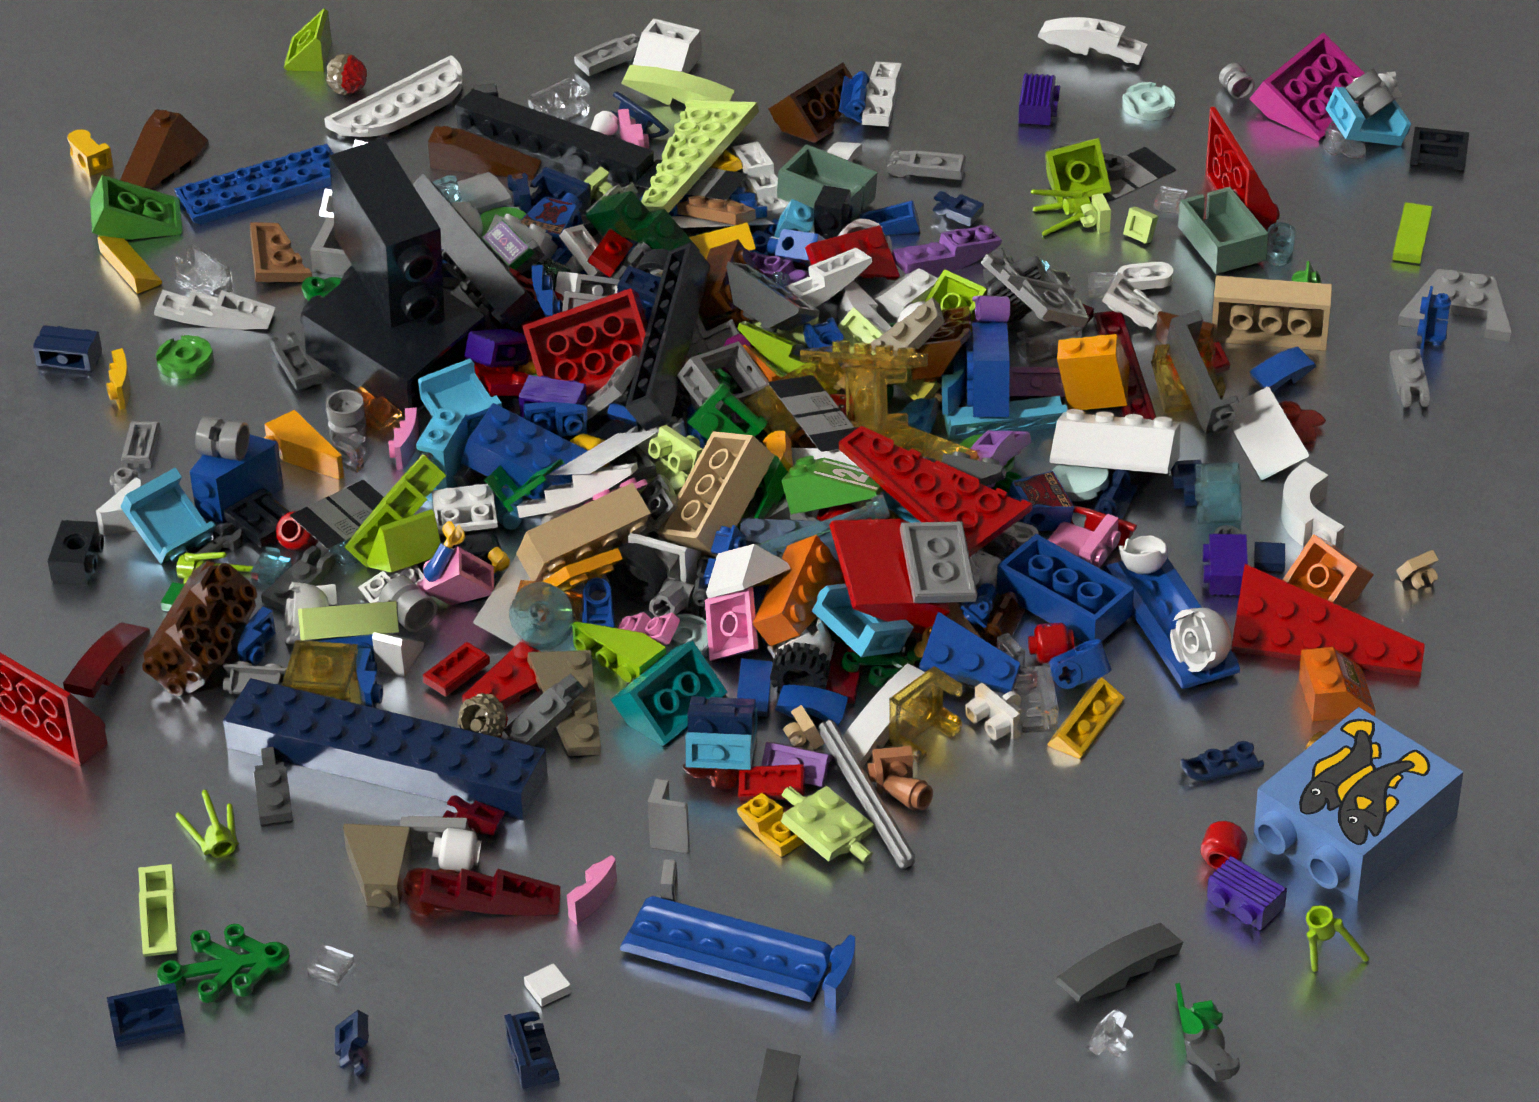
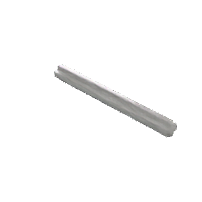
[819,720,915,869]

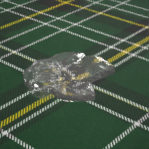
[1323,121,1367,159]

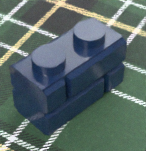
[33,325,102,372]
[688,696,756,742]

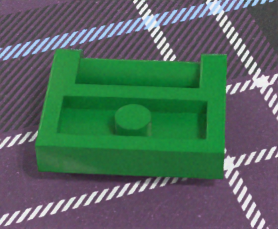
[687,382,768,440]

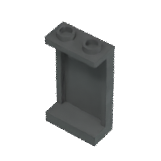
[1165,310,1239,435]

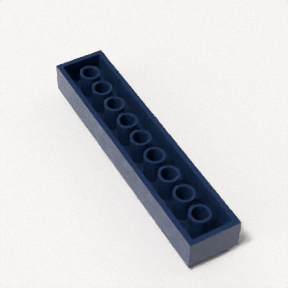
[223,678,548,821]

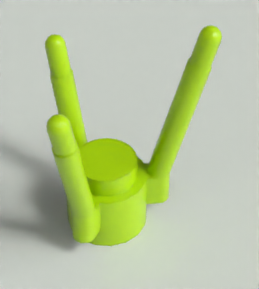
[1031,189,1091,236]
[176,552,257,584]
[176,789,239,858]
[1306,905,1369,972]

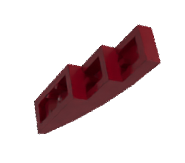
[63,622,150,698]
[419,868,561,916]

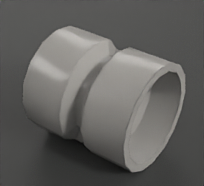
[1345,69,1395,120]
[326,390,367,445]
[195,416,250,461]
[379,576,437,632]

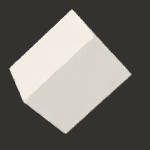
[706,544,790,599]

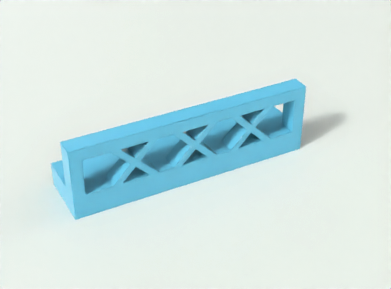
[944,396,1067,441]

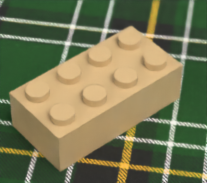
[1212,275,1332,351]
[657,431,775,558]
[516,482,651,585]

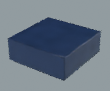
[1254,542,1285,572]

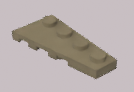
[842,298,945,409]
[527,650,601,756]

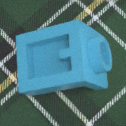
[774,199,814,238]

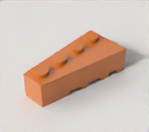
[752,534,846,646]

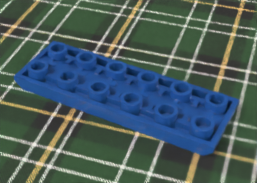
[174,144,334,225]
[1103,557,1240,689]
[620,896,833,1002]

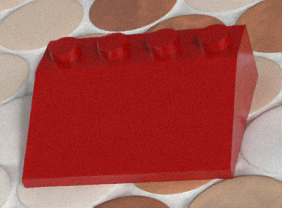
[1205,107,1280,233]
[522,288,648,396]
[829,518,950,635]
[0,652,108,766]

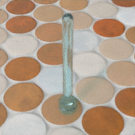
[756,494,890,552]

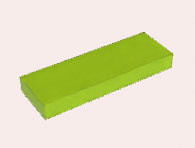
[1392,202,1433,264]

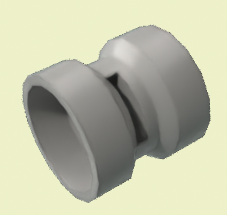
[1219,63,1255,100]

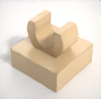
[1396,550,1438,590]
[783,705,825,750]

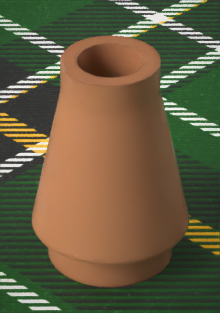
[883,774,933,811]

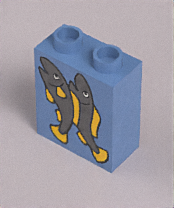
[1254,707,1463,902]

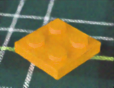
[542,548,623,594]

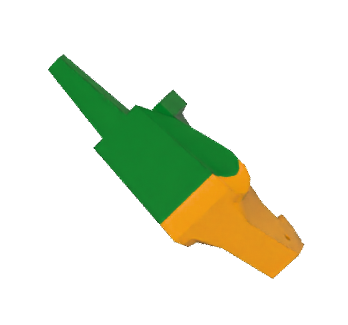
[753,431,793,519]

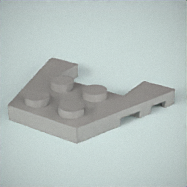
[981,254,1089,328]
[1398,269,1512,342]

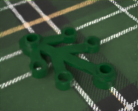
[827,627,934,687]

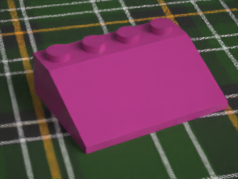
[1249,32,1365,141]

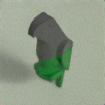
[1175,983,1240,1082]

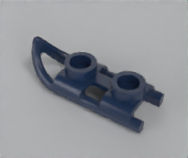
[609,91,669,138]
[1180,741,1264,781]

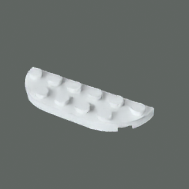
[324,55,463,137]

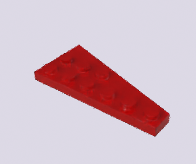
[839,426,1032,557]
[1231,564,1425,678]

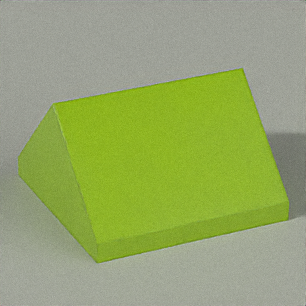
[284,8,332,72]
[1045,138,1111,203]
[925,269,987,332]
[367,509,441,573]

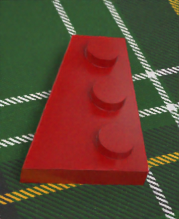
[805,225,900,281]
[473,361,529,396]
[462,641,542,708]

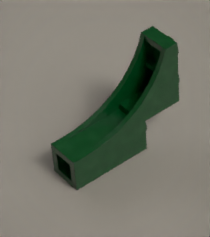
[585,191,700,251]

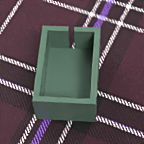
[777,144,878,222]
[1178,187,1268,274]

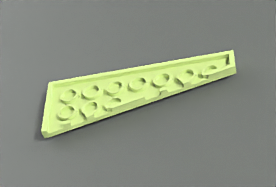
[641,100,759,213]

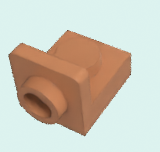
[867,746,913,794]

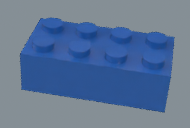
[966,322,1010,417]
[460,403,588,500]
[997,534,1134,642]

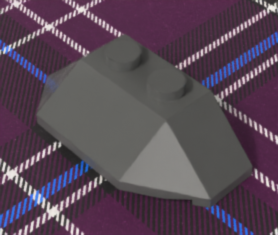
[726,261,820,333]

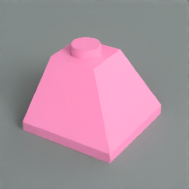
[705,587,758,661]

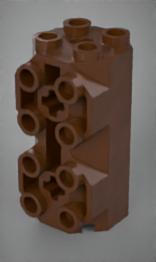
[142,561,257,696]

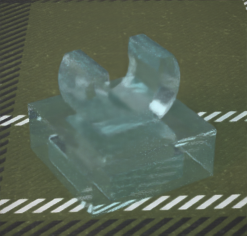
[250,546,292,585]

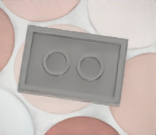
[900,522,977,603]

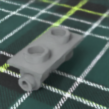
[223,661,292,694]

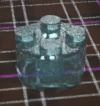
[1195,462,1242,524]
[509,582,574,650]

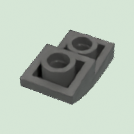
[640,473,678,529]
[756,1048,801,1102]

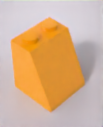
[1057,334,1129,410]

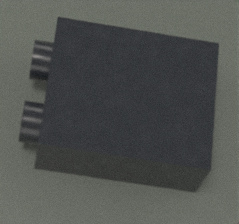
[329,138,444,328]
[300,266,485,418]

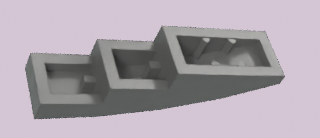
[1055,923,1184,1002]

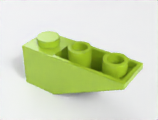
[572,621,666,683]

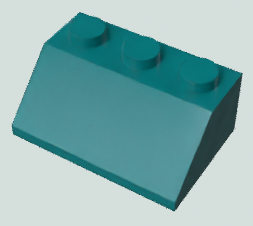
[610,640,728,746]

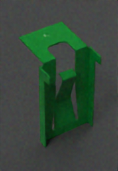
[485,458,564,512]

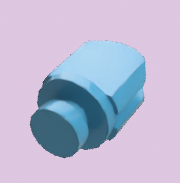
[494,488,524,529]

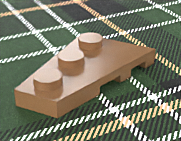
[677,196,756,225]
[250,222,312,283]

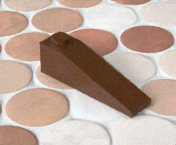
[768,62,853,143]
[120,109,209,191]
[428,126,542,180]
[908,306,971,382]

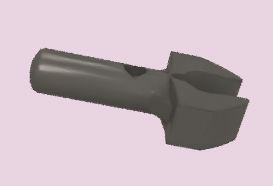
[195,523,243,561]

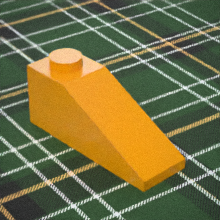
[264,410,344,480]

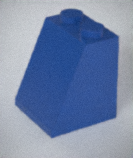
[189,434,284,524]

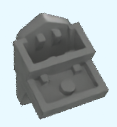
[983,248,1050,329]

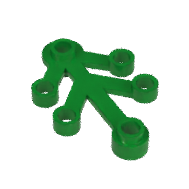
[157,924,290,1003]

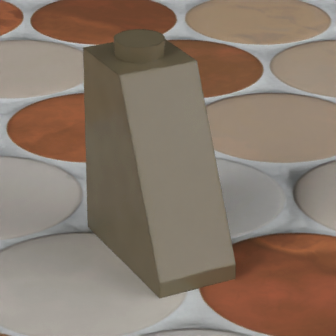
[343,823,412,908]

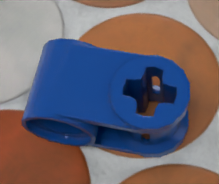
[803,317,845,369]
[582,577,615,628]
[1046,639,1112,689]

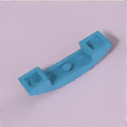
[942,349,966,415]

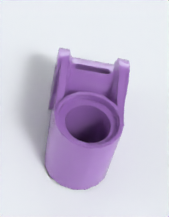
[972,295,1010,322]

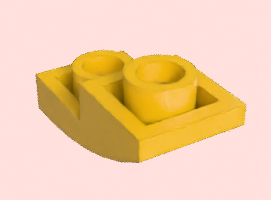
[106,348,131,410]
[737,793,805,857]

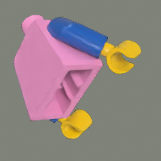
[417,521,510,605]

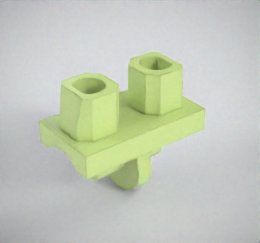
[648,425,703,476]

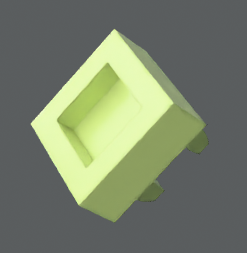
[584,167,613,201]
[1080,193,1111,233]
[1123,206,1158,244]

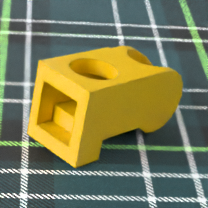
[67,129,114,176]

